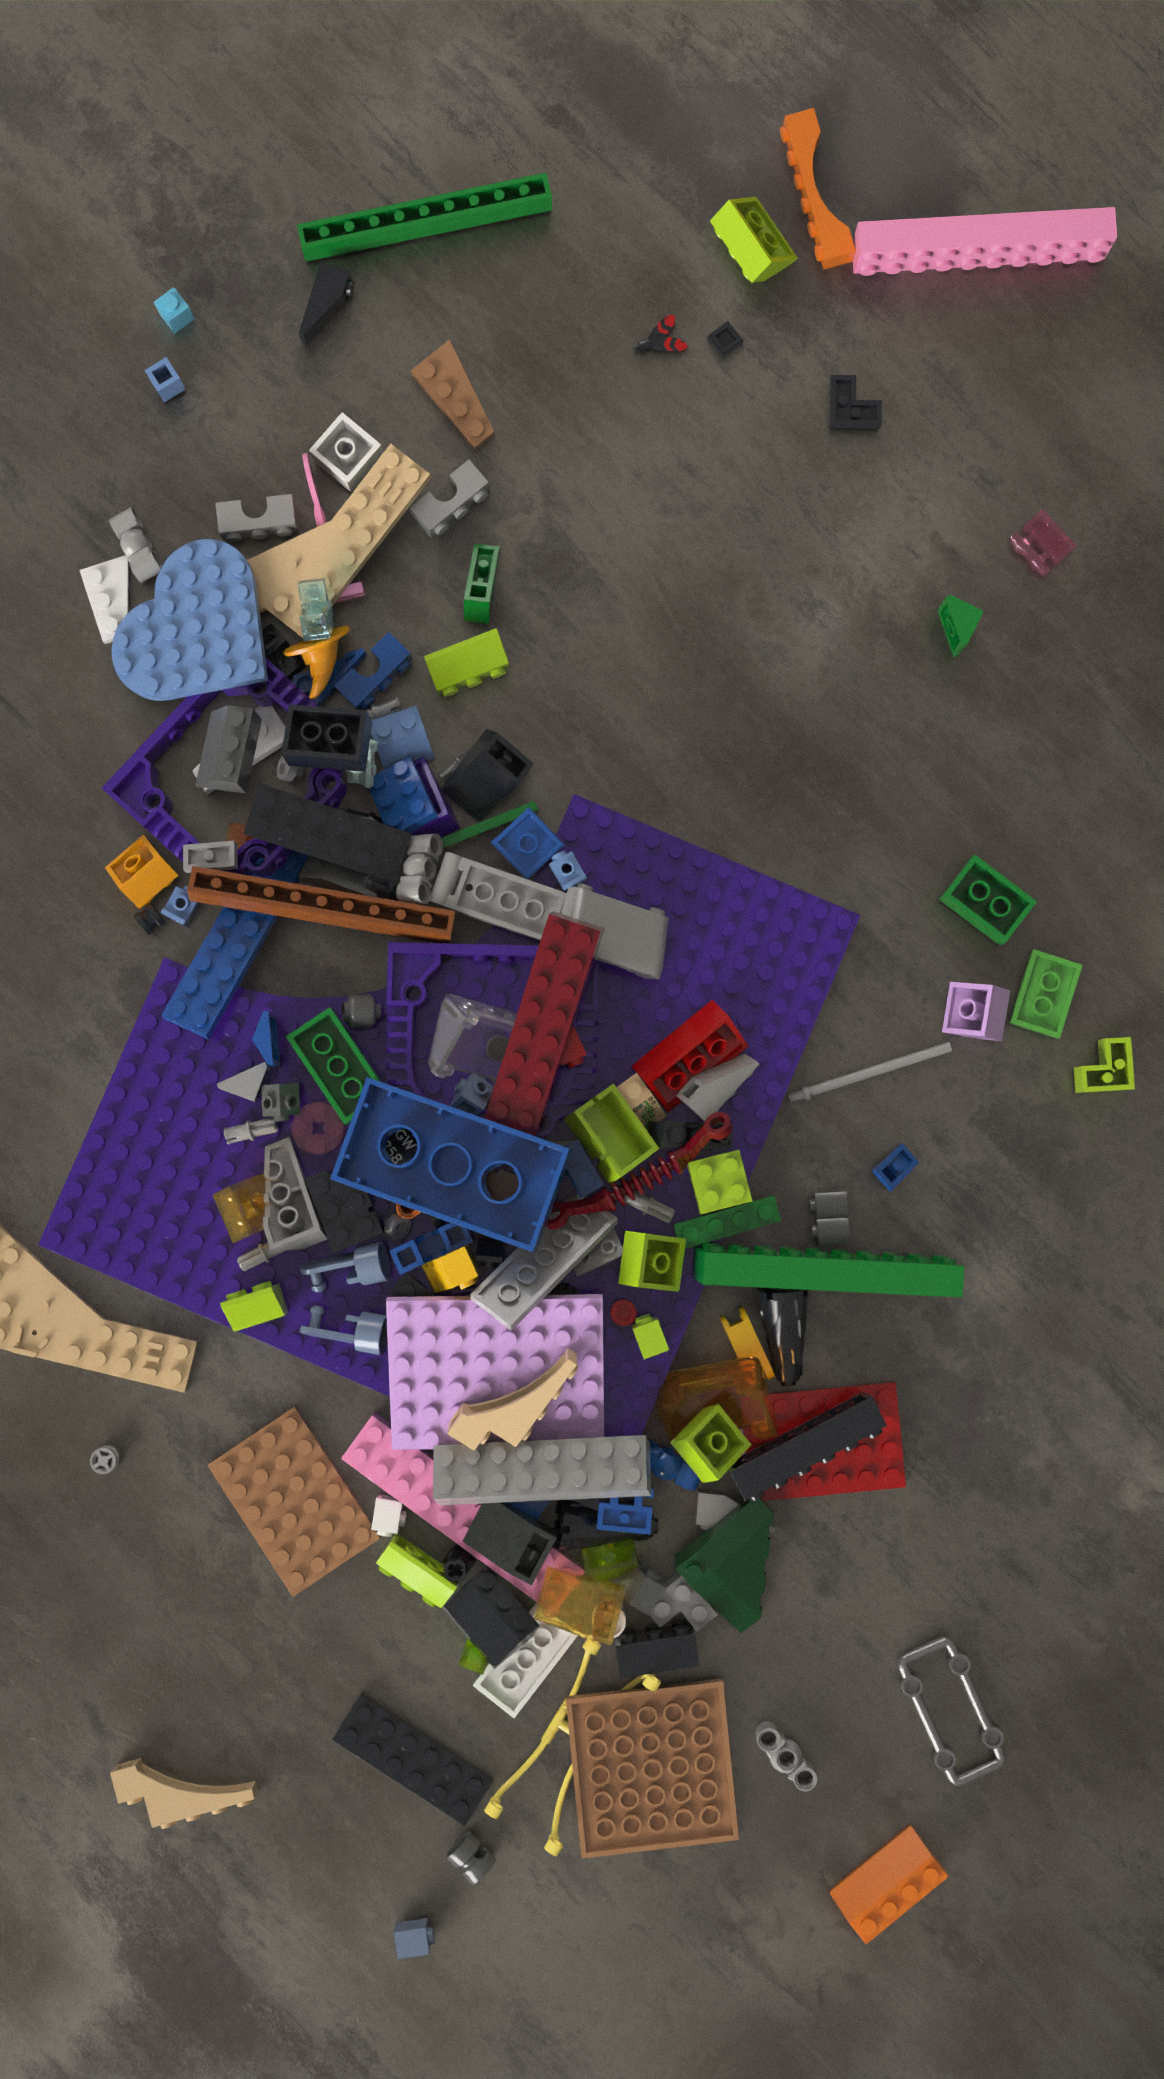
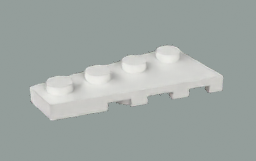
[192,705,286,795]

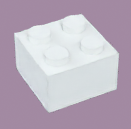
[309,412,383,493]

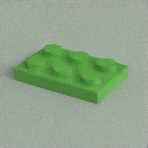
[1009,949,1083,1039]

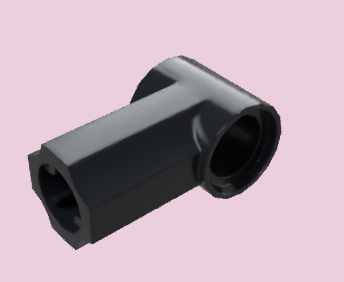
[442,1543,477,1582]

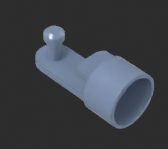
[299,1241,391,1293]
[299,1306,388,1355]

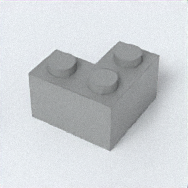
[650,1572,718,1632]

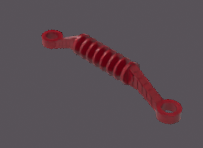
[546,1112,733,1230]

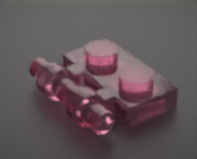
[1009,509,1077,577]

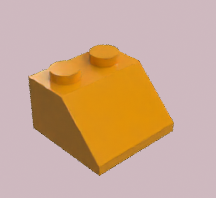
[105,834,178,909]

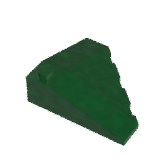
[675,1498,774,1633]

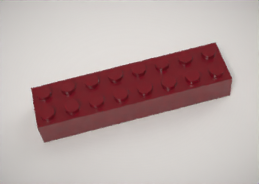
[484,911,605,1136]

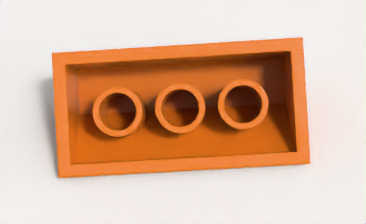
[829,1825,949,1944]

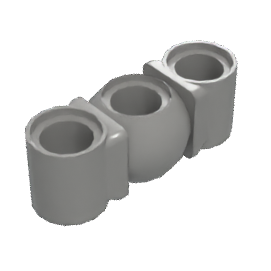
[109,507,162,583]
[396,834,443,905]
[755,1721,817,1792]

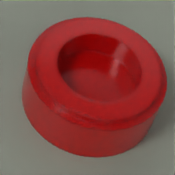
[610,1299,637,1326]

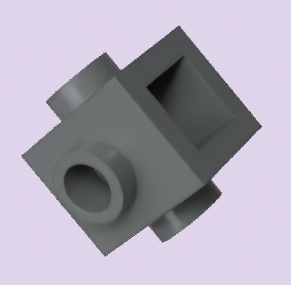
[261,1083,300,1121]

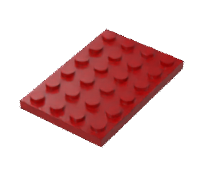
[740,1381,906,1501]

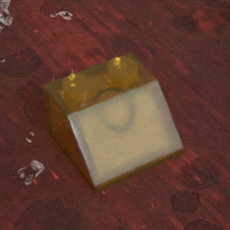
[213,1173,266,1243]

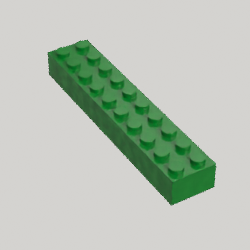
[693,1243,965,1298]

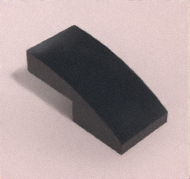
[262,623,307,680]

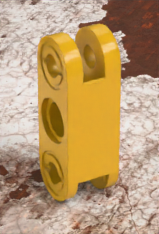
[719,1306,775,1388]

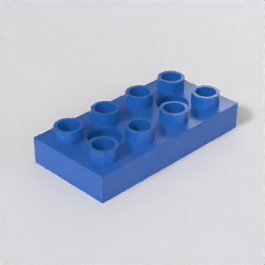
[330,1077,573,1252]

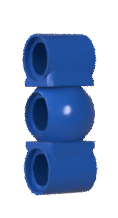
[647,1438,700,1491]

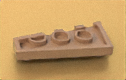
[410,339,495,451]

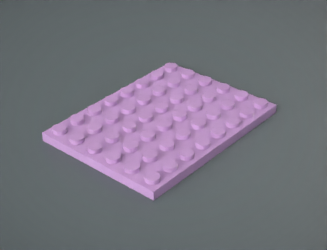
[386,1294,604,1450]

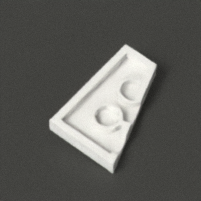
[79,555,130,644]

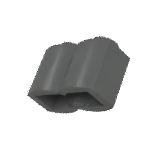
[809,1191,850,1246]

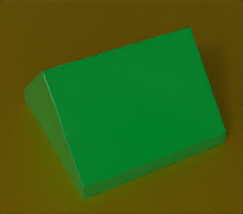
[938,595,984,657]

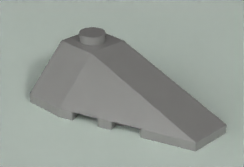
[263,1137,328,1251]

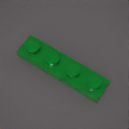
[672,1195,781,1249]

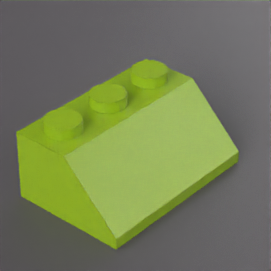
[710,197,798,283]
[424,628,510,697]
[376,1533,459,1608]

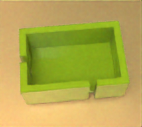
[564,1083,660,1184]

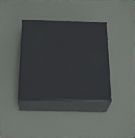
[707,321,743,359]

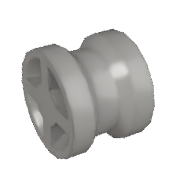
[90,1445,120,1474]

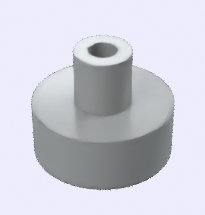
[276,756,303,782]
[383,1212,411,1241]

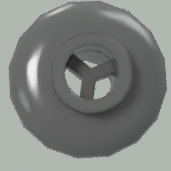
[342,994,381,1029]

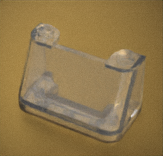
[428,994,517,1086]

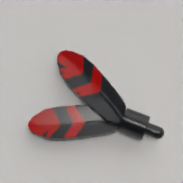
[632,315,688,353]

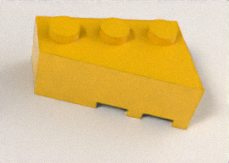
[421,1244,482,1294]

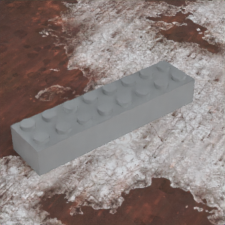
[433,1435,651,1505]

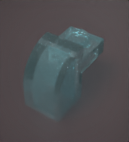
[297,578,333,641]

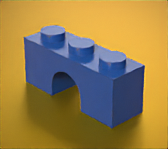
[334,632,412,710]
[389,1223,475,1275]

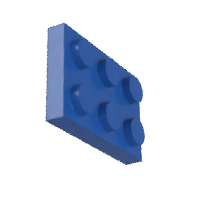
[369,755,438,833]

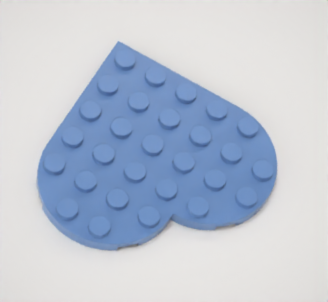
[112,539,268,701]

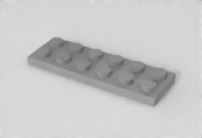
[470,1191,618,1331]

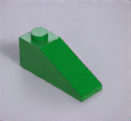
[463,543,499,624]

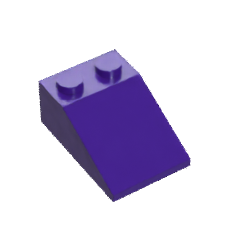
[410,756,460,838]

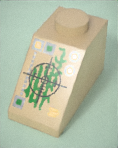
[616,1073,667,1130]

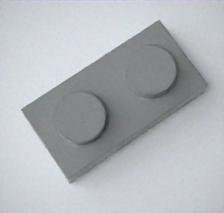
[183,841,238,873]

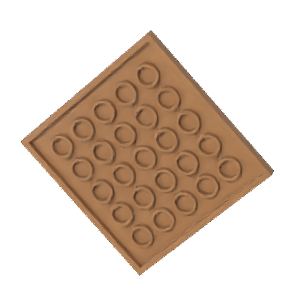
[565,1678,739,1859]

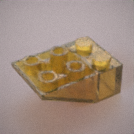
[534,1566,625,1645]

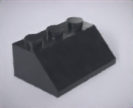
[443,1566,540,1669]

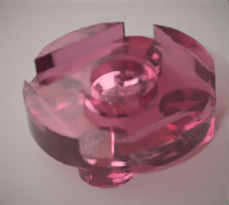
[291,1102,345,1154]

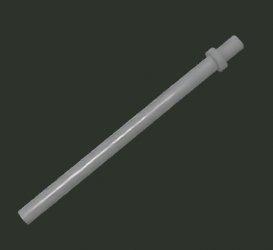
[787,1042,952,1103]

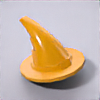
[284,625,351,699]

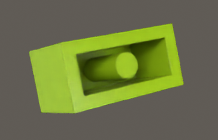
[632,1313,669,1359]

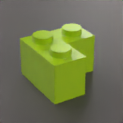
[1074,1037,1135,1093]

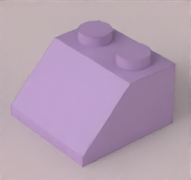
[942,982,1010,1041]

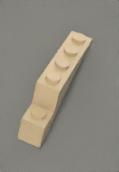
[447,1348,578,1450]
[110,1758,258,1829]

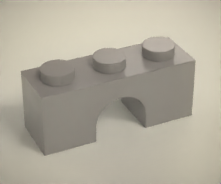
[410,459,490,538]
[215,494,299,543]

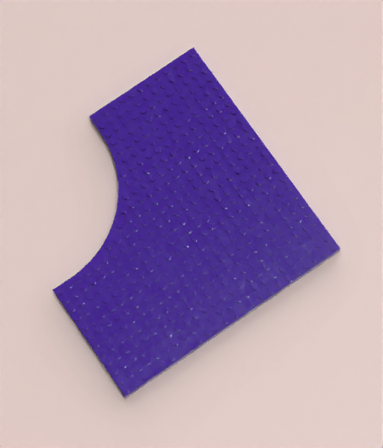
[38,794,860,1437]

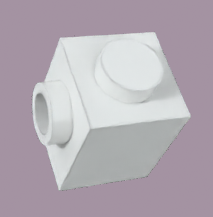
[371,1494,407,1537]

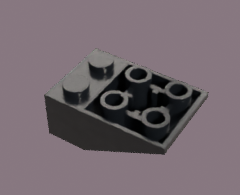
[440,729,534,821]

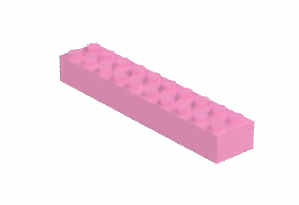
[853,207,1117,276]
[341,1412,585,1615]

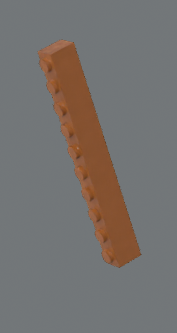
[187,866,455,944]

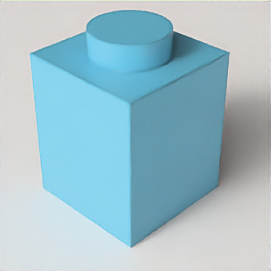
[154,287,195,334]

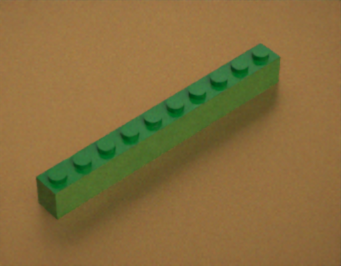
[297,172,552,262]

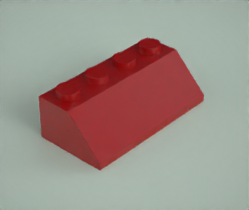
[631,1000,749,1113]

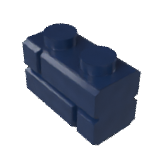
[564,1138,604,1199]

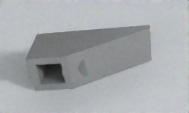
[676,1054,759,1121]
[695,1489,775,1532]

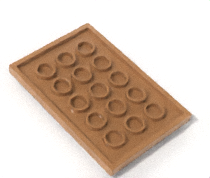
[207,1406,381,1597]

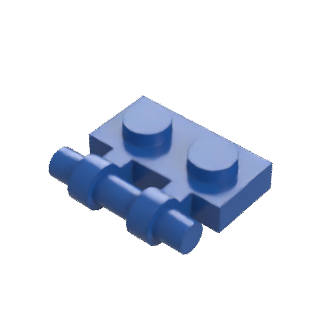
[597,1487,654,1535]

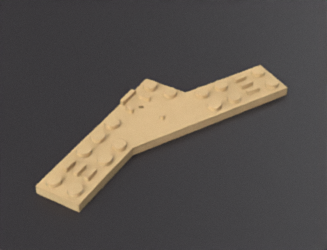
[247,443,432,640]
[0,1225,199,1393]

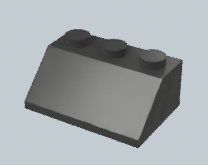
[195,705,262,793]

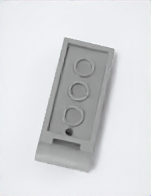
[429,852,567,941]

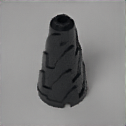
[756,1287,809,1386]
[555,1500,658,1551]

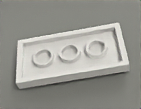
[473,1602,579,1718]

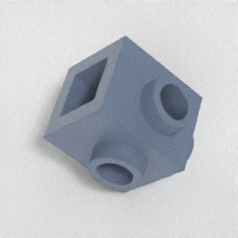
[450,1072,494,1116]

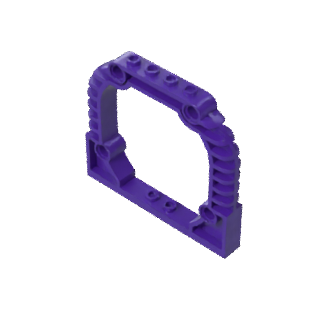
[102,658,347,878]
[386,942,599,1137]

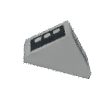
[217,1062,271,1102]

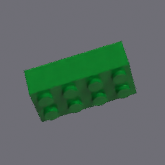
[286,1007,383,1125]

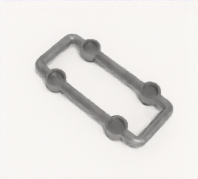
[898,1636,1006,1786]

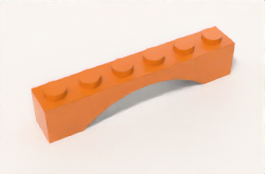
[780,108,856,270]

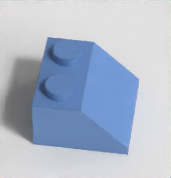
[371,706,435,769]

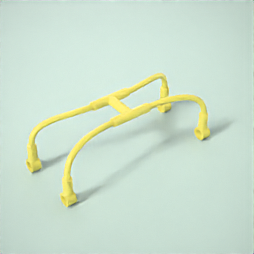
[484,1635,661,1856]

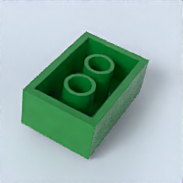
[939,854,1037,946]

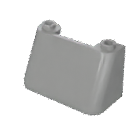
[561,883,669,979]

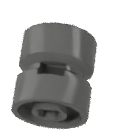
[446,1831,496,1885]

